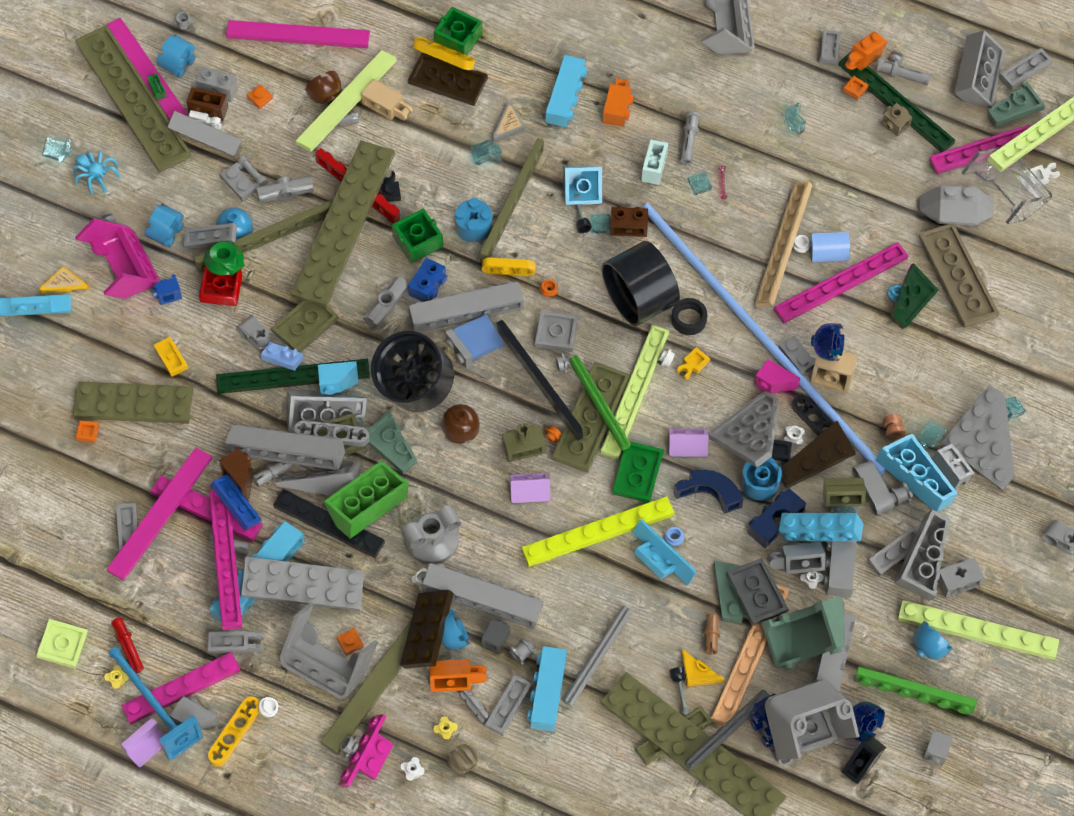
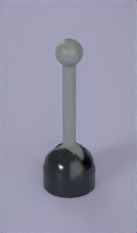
[574,194,592,233]
[669,667,689,716]

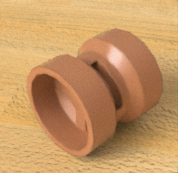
[882,414,906,440]

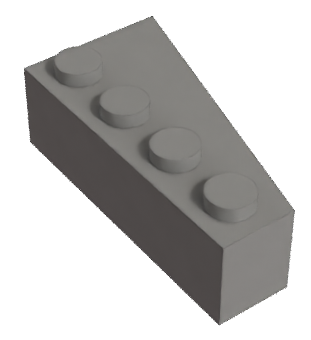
[894,510,950,601]
[811,613,857,691]

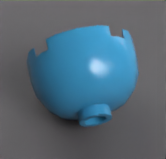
[216,208,253,240]
[441,609,470,650]
[913,621,953,660]

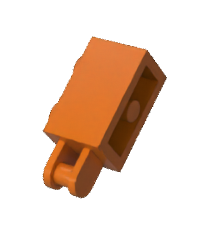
[845,31,888,71]
[603,77,634,127]
[430,659,487,692]

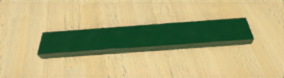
[838,52,955,153]
[216,358,370,394]

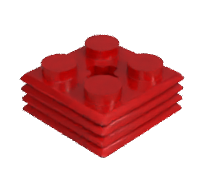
[199,265,243,306]

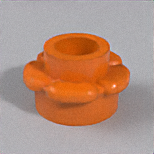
[540,279,558,297]
[545,425,562,443]

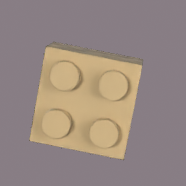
[811,345,858,393]

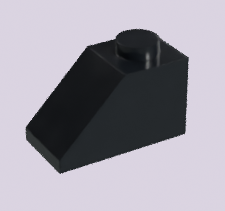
[841,735,887,785]

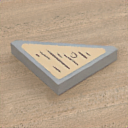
[493,101,525,141]

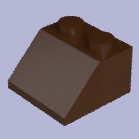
[219,448,253,502]

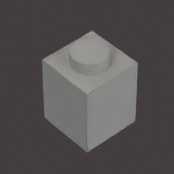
[923,730,953,766]

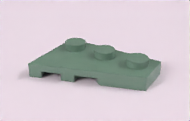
[362,411,417,475]
[714,560,744,624]

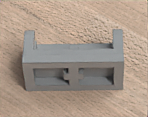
[932,444,975,490]

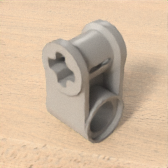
[236,315,271,351]
[1042,520,1074,555]

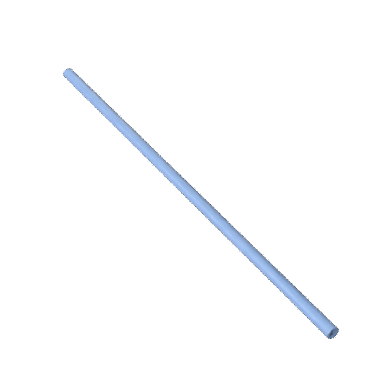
[642,203,886,475]

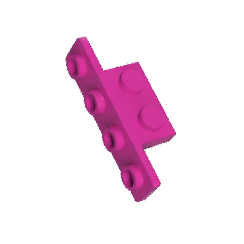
[339,714,394,788]

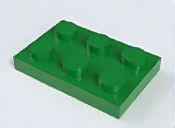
[612,441,664,503]

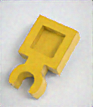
[677,347,710,380]

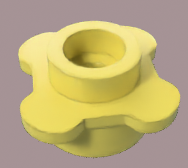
[104,665,129,689]
[433,716,458,740]

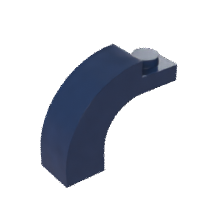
[674,470,744,514]

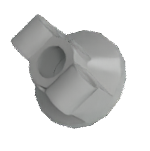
[401,505,461,564]

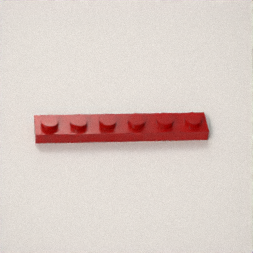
[315,148,400,224]

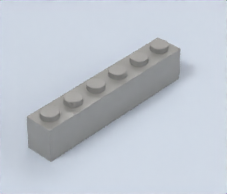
[409,281,524,333]
[225,425,345,470]
[824,506,859,598]
[422,563,543,629]

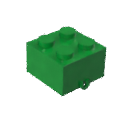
[433,7,483,55]
[392,208,443,263]

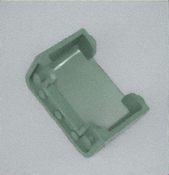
[761,596,845,670]

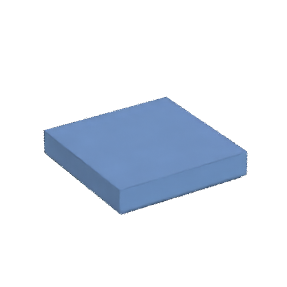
[453,314,504,360]

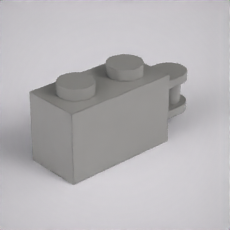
[767,542,825,574]

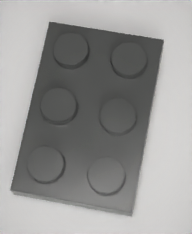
[726,558,789,626]

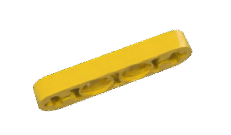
[412,37,475,70]
[208,696,260,767]

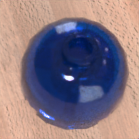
[811,323,845,361]
[852,701,885,742]

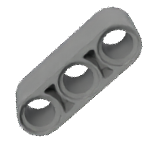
[852,460,895,516]

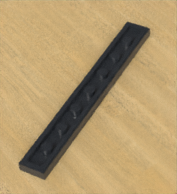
[496,320,583,441]

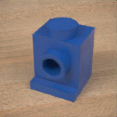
[152,274,182,305]

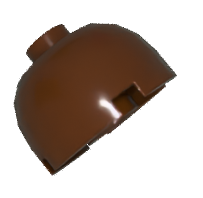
[305,71,342,105]
[441,404,480,444]

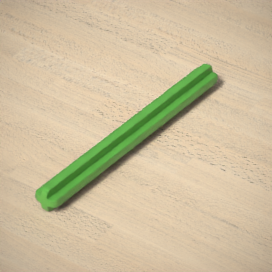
[569,355,630,451]

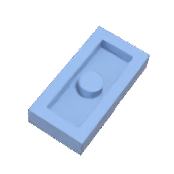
[261,342,304,371]

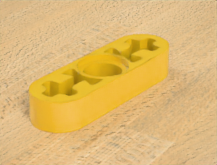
[481,257,536,276]

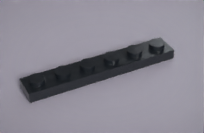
[273,489,385,558]

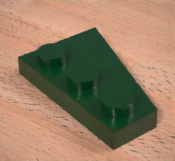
[890,263,939,329]

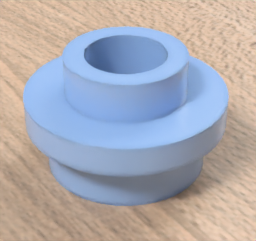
[665,527,684,546]

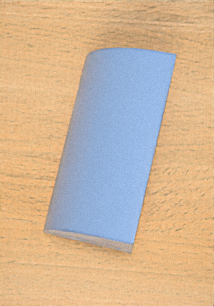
[810,232,850,262]

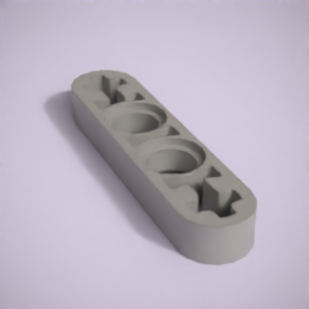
[294,420,370,447]

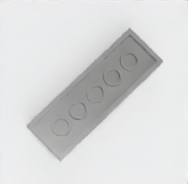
[241,557,364,611]

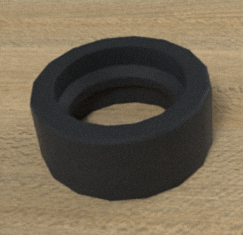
[671,298,707,335]

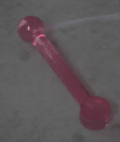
[719,165,727,200]

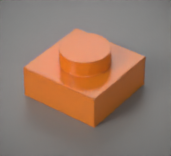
[843,76,868,101]
[247,85,273,109]
[76,420,100,443]
[337,628,364,656]

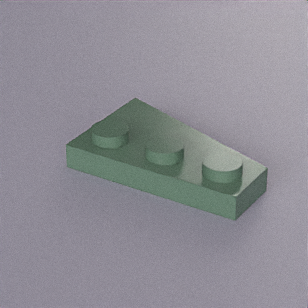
[987,81,1045,127]

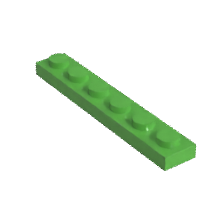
[855,667,977,714]

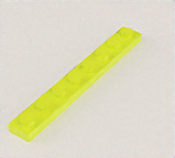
[522,497,675,567]

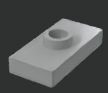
[820,30,841,65]

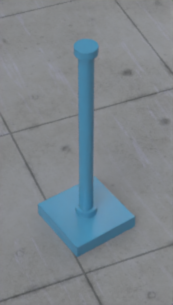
[108,647,204,761]

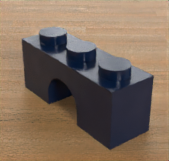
[748,488,806,548]

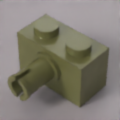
[502,423,546,462]

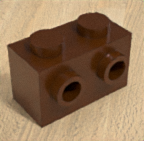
[186,87,229,121]
[610,206,648,237]

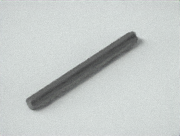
[684,690,770,770]

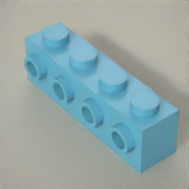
[546,55,588,128]
[779,513,864,542]
[527,646,567,732]

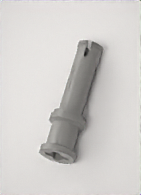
[876,56,931,85]
[680,111,701,165]

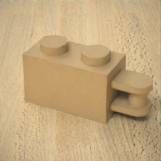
[361,79,413,121]

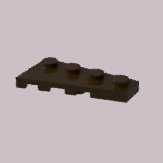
[781,421,856,489]

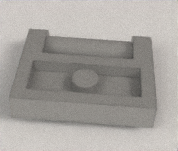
[220,156,268,202]

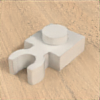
[189,110,222,130]
[1025,163,1060,189]

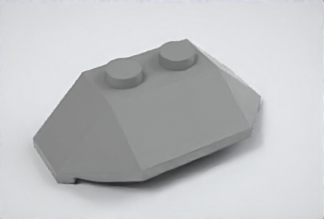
[919,185,993,226]

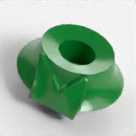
[204,242,245,276]

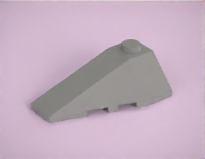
[286,390,367,433]
[276,460,360,496]

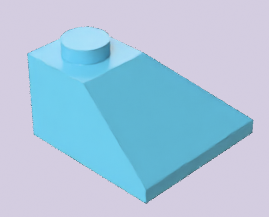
[563,165,602,205]
[318,361,359,395]

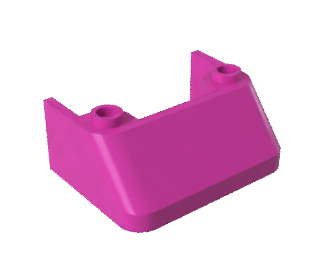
[75,218,159,299]

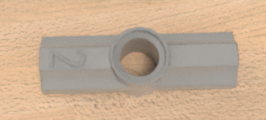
[256,175,314,203]
[364,276,409,328]

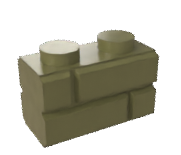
[823,478,866,507]

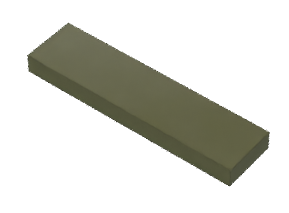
[634,706,713,766]

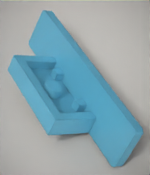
[0,294,71,316]
[633,519,697,585]

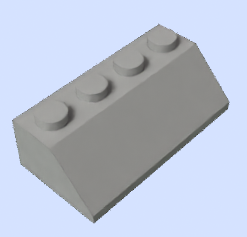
[954,30,1005,108]

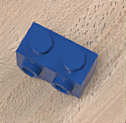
[408,258,448,302]

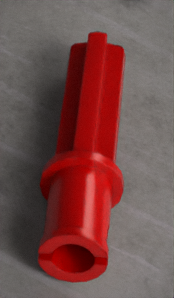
[111,617,144,673]

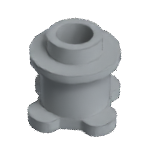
[889,481,913,506]
[509,639,534,666]

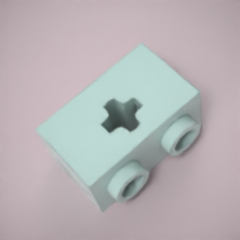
[642,140,668,185]

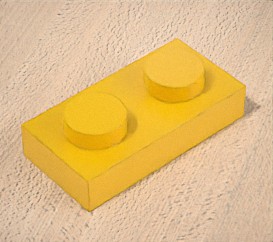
[153,337,188,377]

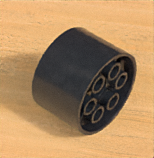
[601,241,680,326]
[371,331,454,412]

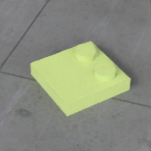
[37,619,88,669]

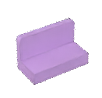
[669,428,708,457]
[510,473,550,503]
[121,718,165,767]

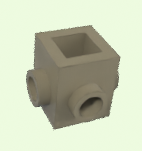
[882,103,912,136]

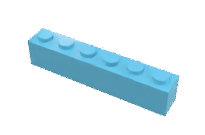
[210,521,305,623]

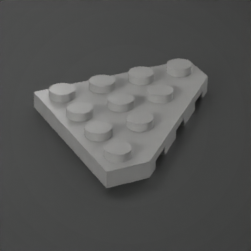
[941,385,1015,491]
[708,391,779,468]

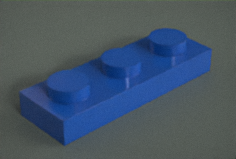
[210,474,262,531]

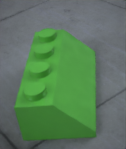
[324,460,409,539]

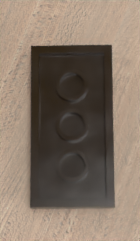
[408,52,488,106]
[400,590,454,669]

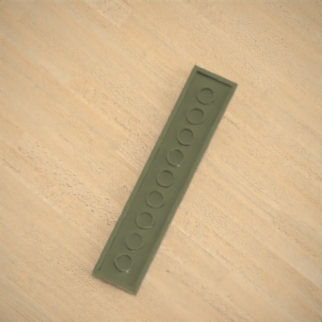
[75,25,192,173]
[291,140,395,308]
[601,672,786,816]

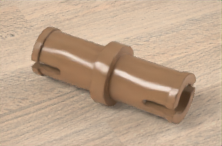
[704,613,720,655]

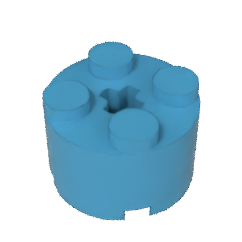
[157,34,196,78]
[455,198,492,242]
[145,203,184,247]
[741,458,782,501]

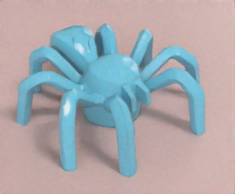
[73,150,120,195]

